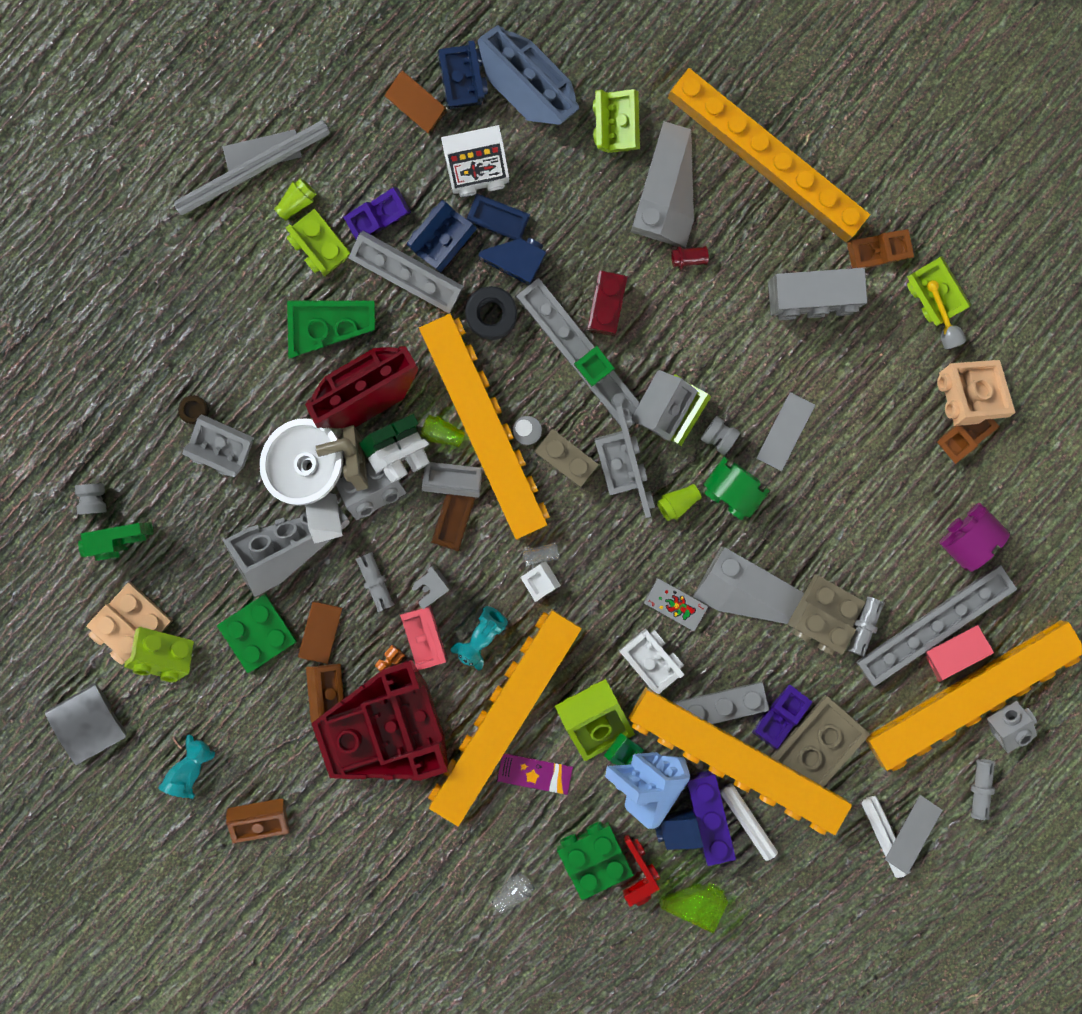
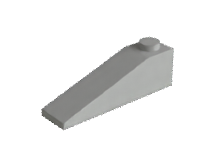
[631,121,694,248]
[223,506,349,597]
[693,547,804,624]

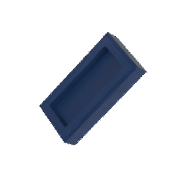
[467,194,530,240]

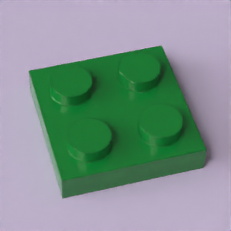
[216,593,298,673]

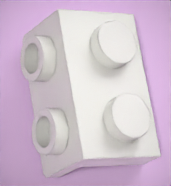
[619,629,685,694]

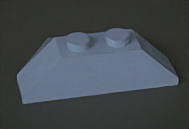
[478,25,579,125]

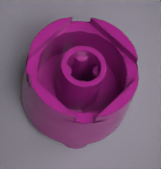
[939,503,1010,572]

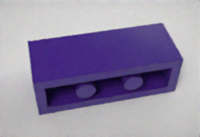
[686,770,736,866]

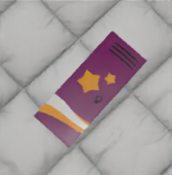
[497,754,573,795]

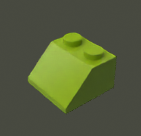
[555,679,635,761]

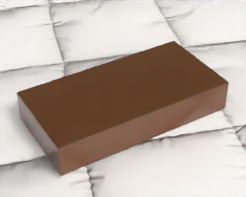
[431,494,476,551]

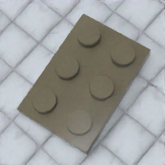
[771,695,870,787]

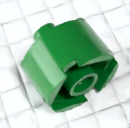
[703,456,771,520]

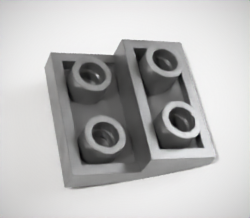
[45,683,127,765]

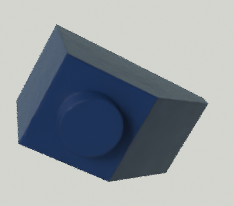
[479,238,546,286]
[655,808,703,850]

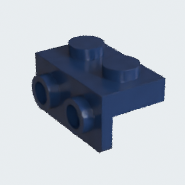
[437,40,488,109]
[407,200,477,273]

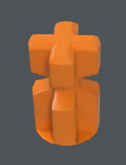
[375,645,405,671]

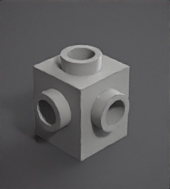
[987,701,1037,754]

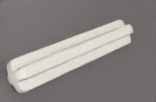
[720,783,778,861]
[861,796,910,878]

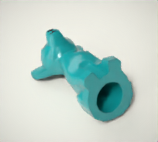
[450,606,508,671]
[158,735,215,799]

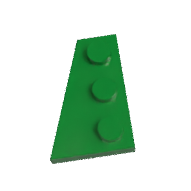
[287,300,376,359]

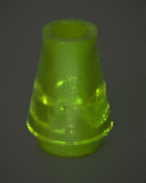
[420,414,465,448]

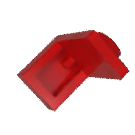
[623,834,661,907]

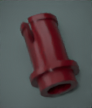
[671,246,709,270]

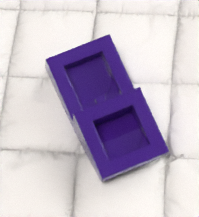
[343,187,411,239]
[752,684,812,750]

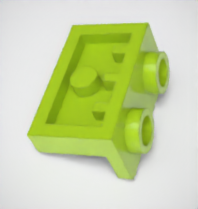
[286,208,350,276]

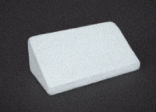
[305,493,343,544]

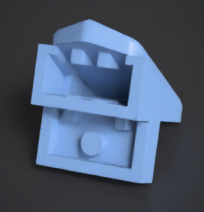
[605,752,690,829]

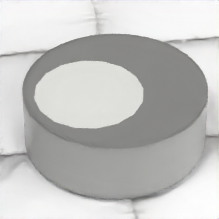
[513,416,542,445]

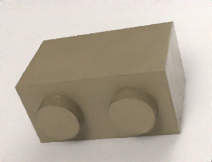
[535,429,599,488]

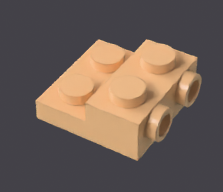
[937,360,1015,426]
[86,582,173,665]

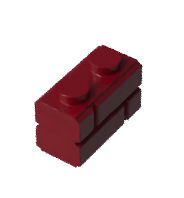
[587,271,628,337]

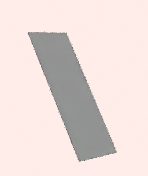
[222,129,302,171]
[756,392,815,471]
[885,795,942,875]

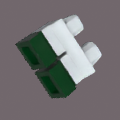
[359,414,430,483]

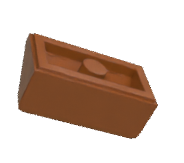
[384,70,447,134]
[298,601,343,664]
[306,663,344,723]
[226,799,290,843]

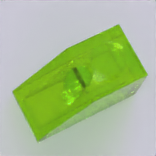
[659,883,728,934]

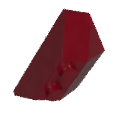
[305,346,419,428]

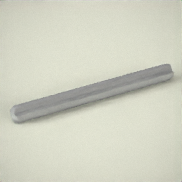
[174,121,330,215]

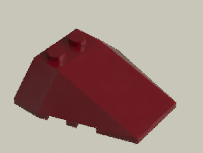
[311,660,449,781]

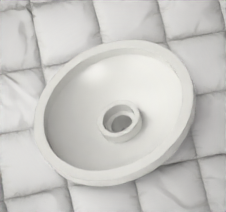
[260,419,343,505]

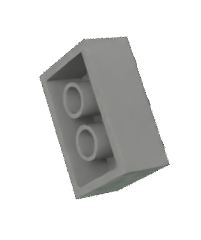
[768,268,867,320]

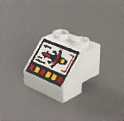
[441,125,509,197]

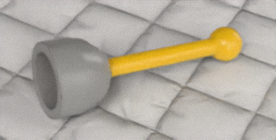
[927,280,967,349]

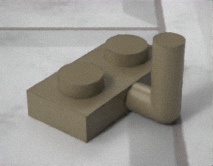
[316,425,368,491]

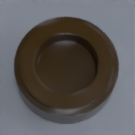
[178,395,209,424]

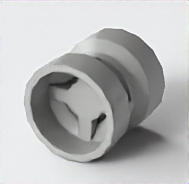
[700,416,740,456]
[75,483,107,515]

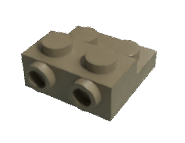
[787,574,866,656]

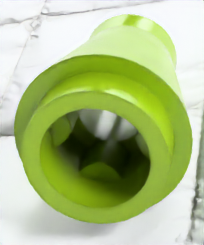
[274,178,317,221]
[657,484,702,521]

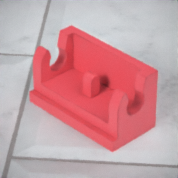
[400,605,448,670]
[926,625,994,682]

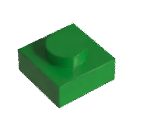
[574,346,615,387]
[604,733,644,765]

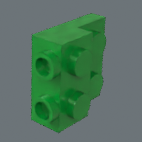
[78,522,154,561]
[557,821,634,900]

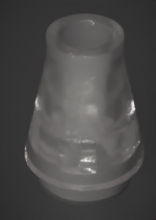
[492,872,534,914]

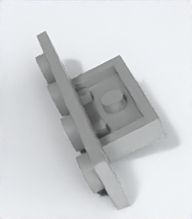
[595,402,655,518]

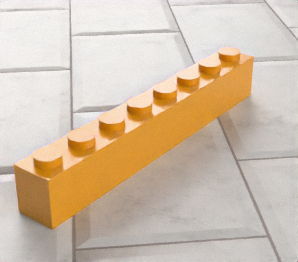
[668,68,871,242]
[419,313,550,539]
[428,609,582,827]
[866,620,1082,771]
[629,687,852,835]

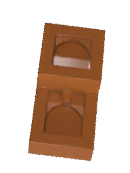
[847,229,914,268]
[936,419,1000,464]

